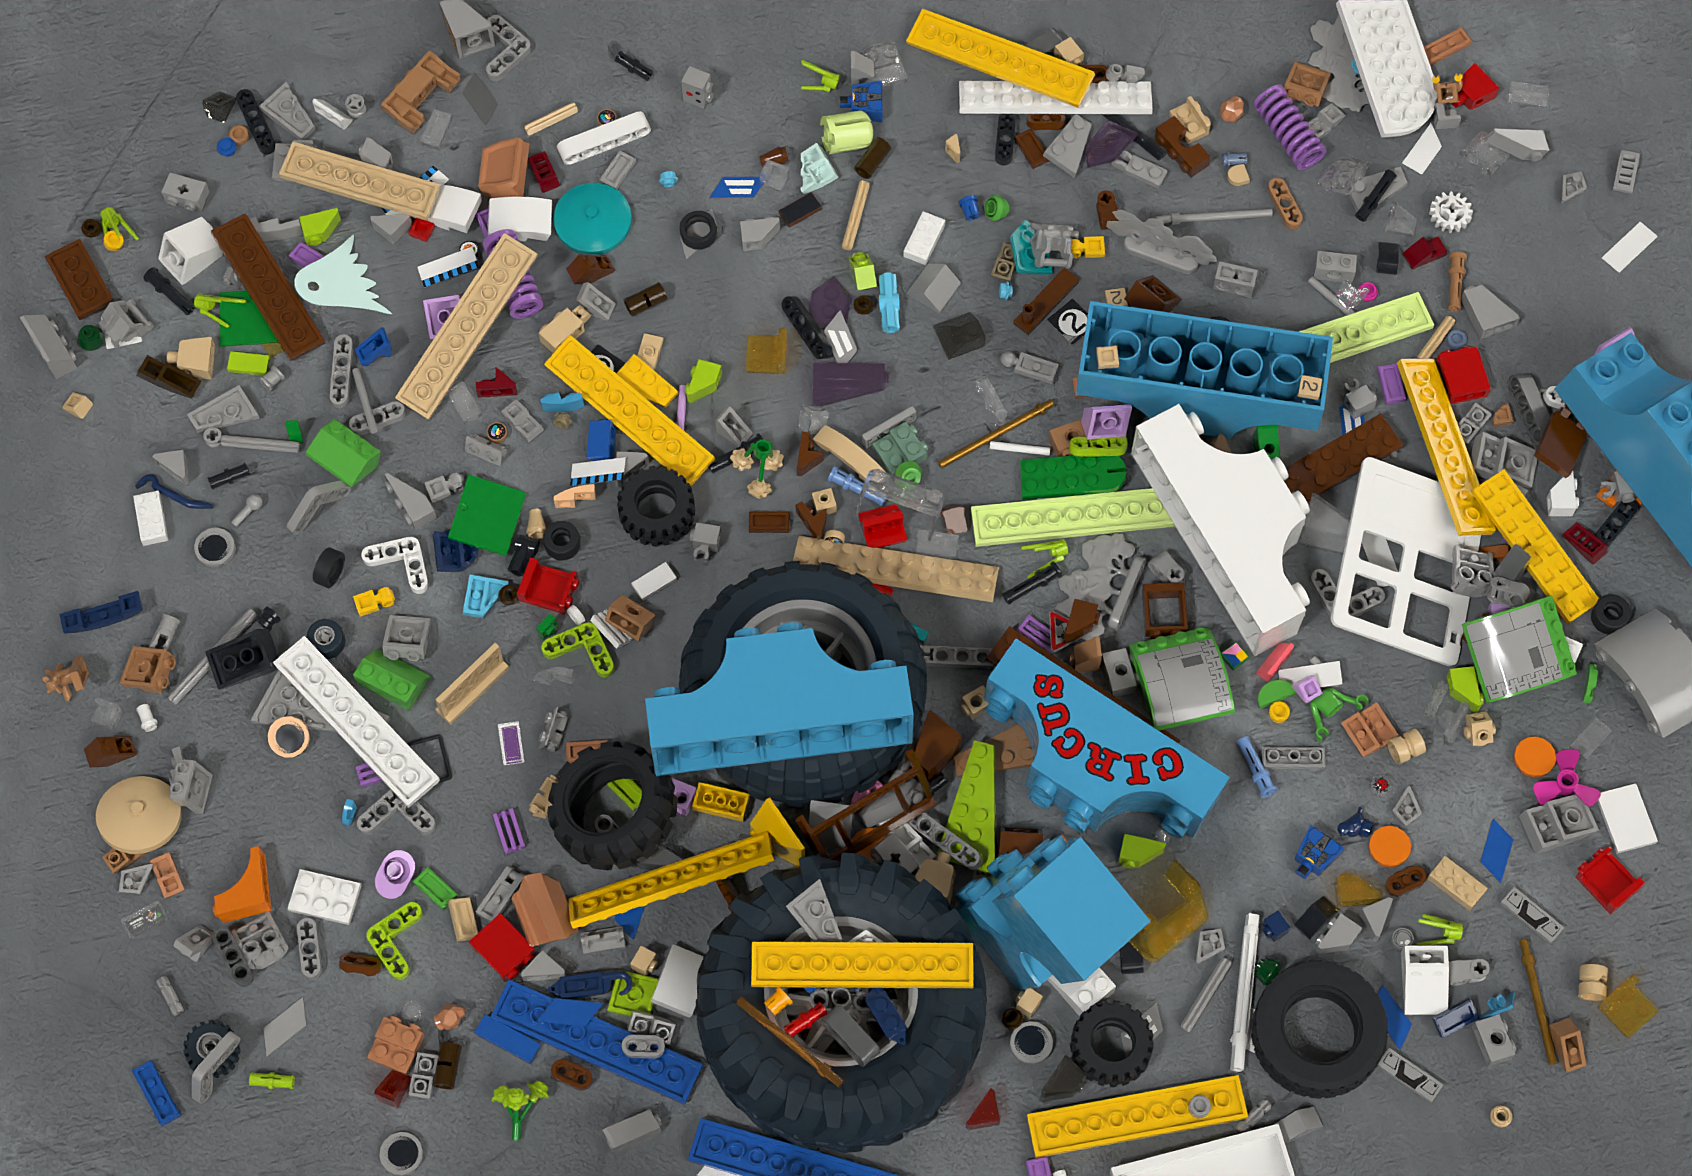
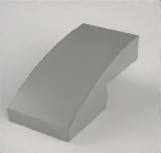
[1308,103,1346,139]
[501,400,544,443]

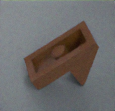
[797,431,824,476]
[795,501,827,540]

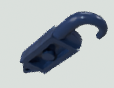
[547,971,633,999]
[853,988,908,1047]

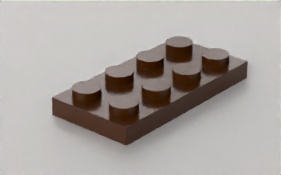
[44,239,115,320]

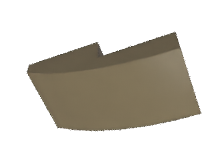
[991,243,1016,282]

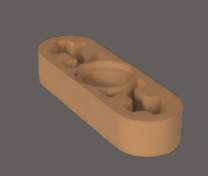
[1267,178,1303,230]

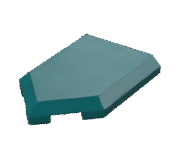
[1010,220,1053,275]

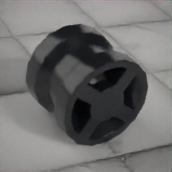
[255,606,281,632]

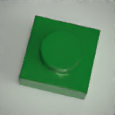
[536,613,557,640]

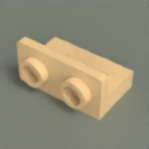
[1169,96,1211,144]

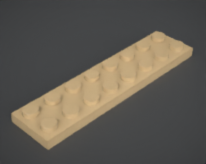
[279,142,440,221]

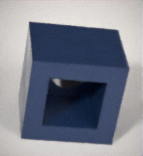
[1262,911,1290,942]

